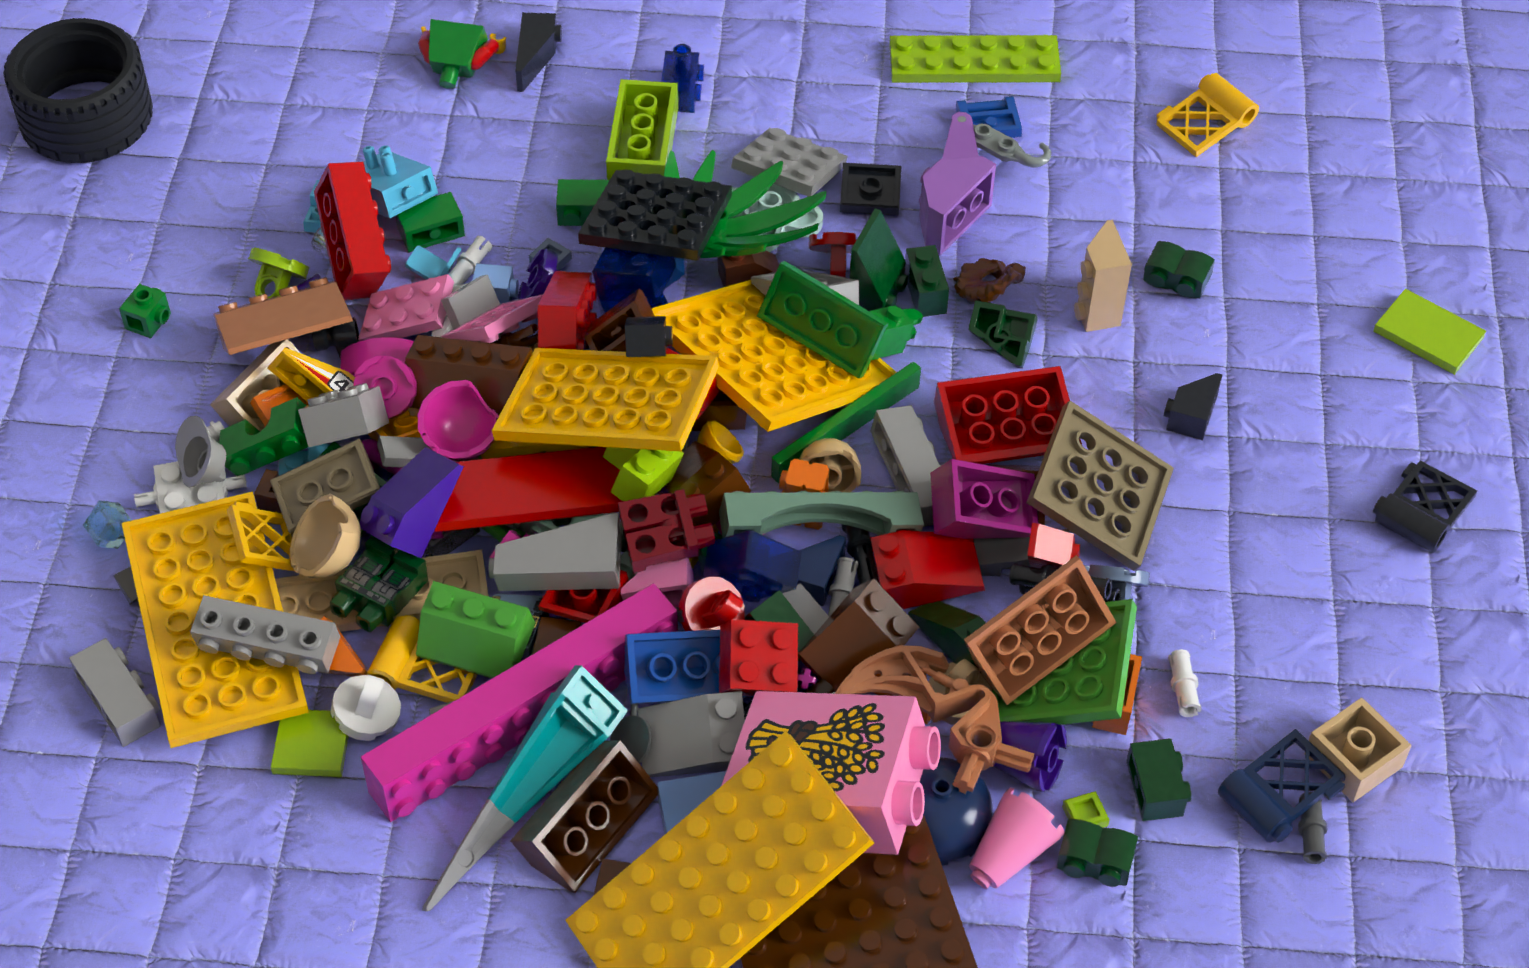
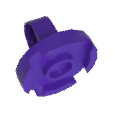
[518,249,559,300]

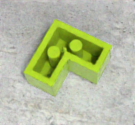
[603,447,684,501]

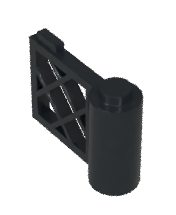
[1373,460,1477,553]

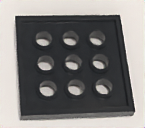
[578,170,732,261]

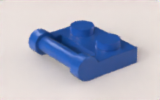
[956,96,1022,138]

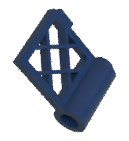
[1218,729,1345,843]

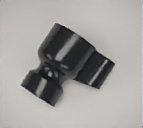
[312,317,359,360]

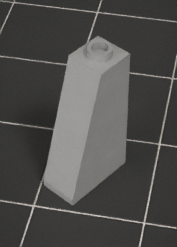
[489,513,623,591]

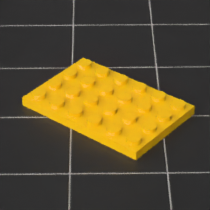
[492,348,719,451]

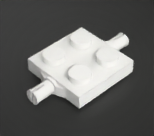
[134,461,247,514]

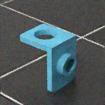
[405,246,462,280]

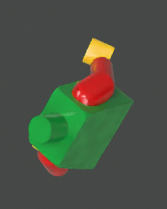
[418,19,506,89]

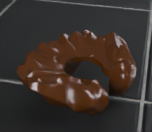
[953,258,1026,304]

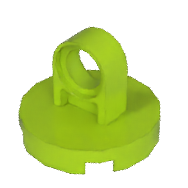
[248,247,310,298]

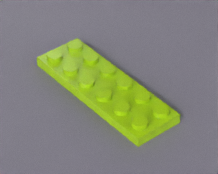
[889,35,1061,83]

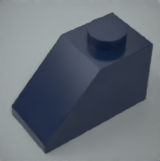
[782,535,846,607]

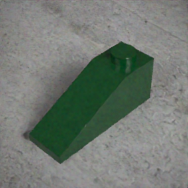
[908,601,986,673]

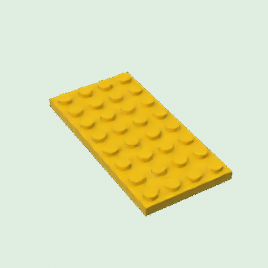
[122,491,309,748]
[565,731,875,968]

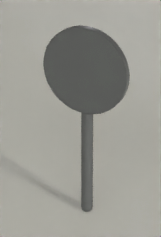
[610,704,652,763]

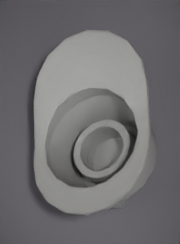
[175,416,226,487]

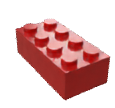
[314,162,391,300]
[538,271,597,350]

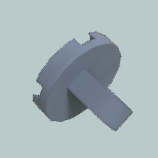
[1084,565,1150,600]

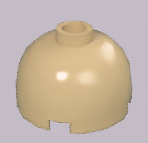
[799,438,861,492]

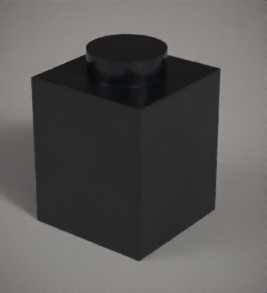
[625,316,673,357]

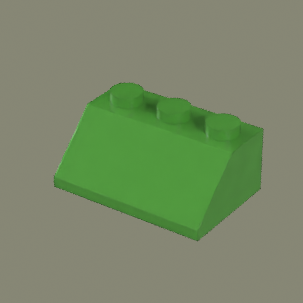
[416,581,536,678]

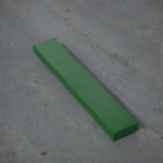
[771,362,921,484]

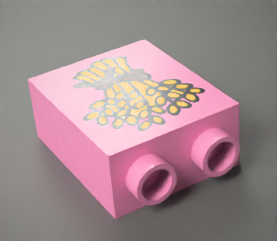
[721,691,941,855]

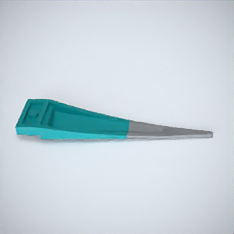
[422,665,628,911]

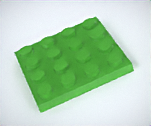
[992,599,1137,725]

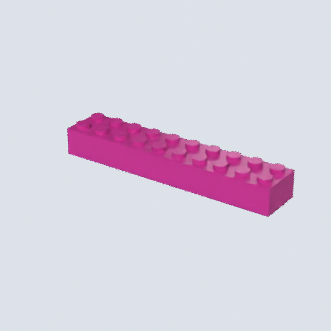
[361,583,678,822]

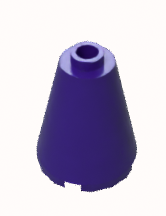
[994,721,1067,792]

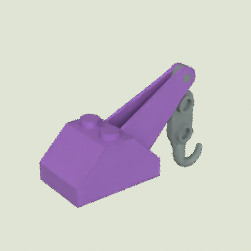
[919,112,1051,256]

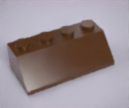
[405,335,533,415]
[510,740,658,893]

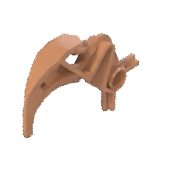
[835,645,1034,794]

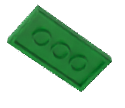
[757,261,889,379]

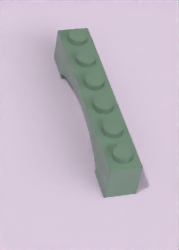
[719,491,924,545]

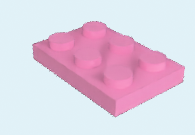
[358,274,454,341]
[441,294,543,343]

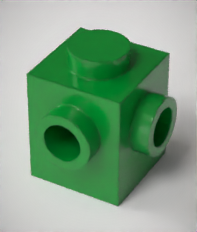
[119,284,171,338]

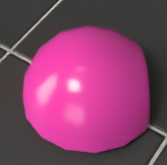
[417,380,499,460]

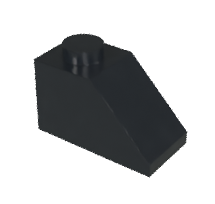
[1163,373,1223,440]

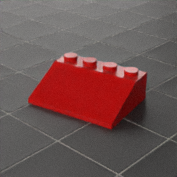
[934,366,1082,464]

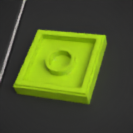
[271,710,349,777]

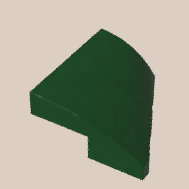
[968,300,1038,368]

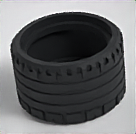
[3,18,153,163]

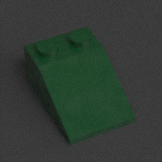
[850,209,909,311]

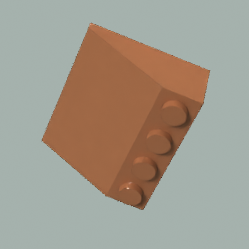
[213,277,353,355]
[964,555,1117,705]

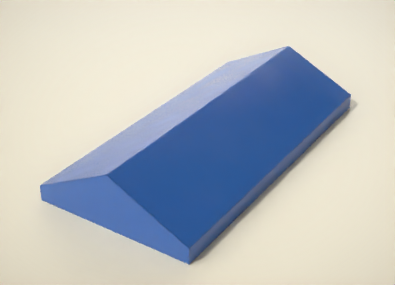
[624,630,754,704]

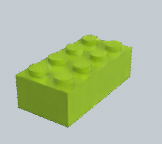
[606,79,678,180]

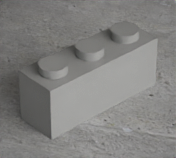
[69,638,161,747]

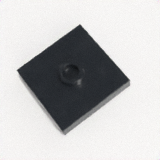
[840,163,902,215]

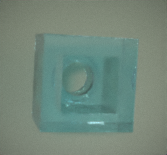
[83,500,132,549]

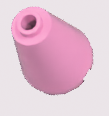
[969,788,1064,889]

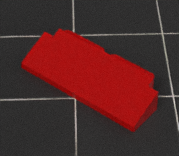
[434,447,622,532]

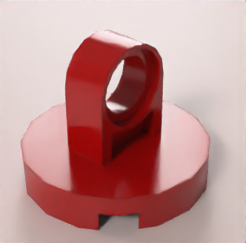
[808,232,857,278]
[679,577,745,631]

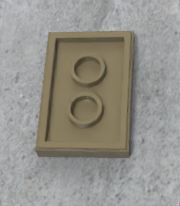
[270,439,380,537]

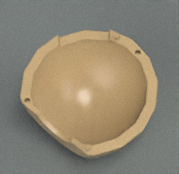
[290,494,361,579]

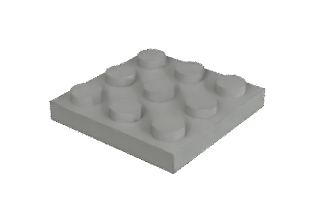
[731,128,848,197]

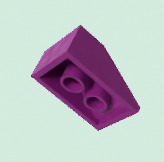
[930,459,1038,539]

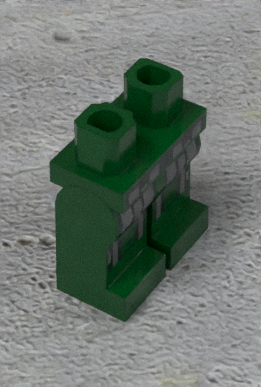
[330,535,428,633]

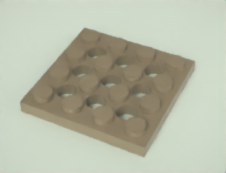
[1027,401,1174,571]

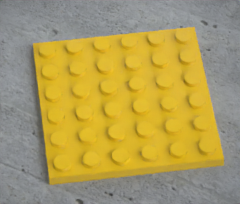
[651,280,897,432]

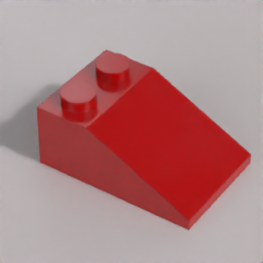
[871,530,985,609]

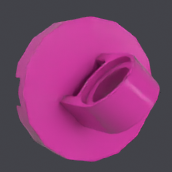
[354,356,417,419]

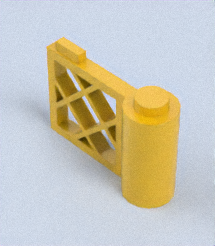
[1156,73,1259,157]
[227,501,301,575]
[367,615,478,703]

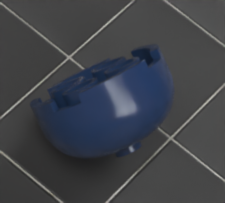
[920,757,993,865]

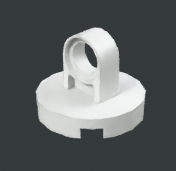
[330,674,401,741]

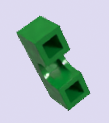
[219,397,308,476]

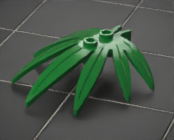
[664,150,827,258]

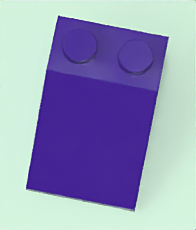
[359,447,464,558]

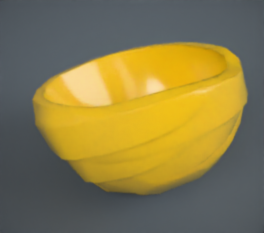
[697,420,744,464]

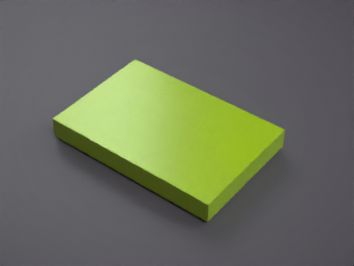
[1373,288,1486,375]

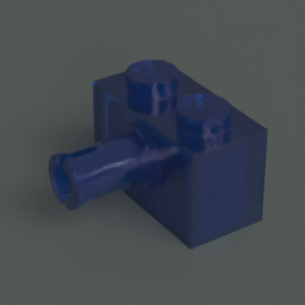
[661,44,705,113]

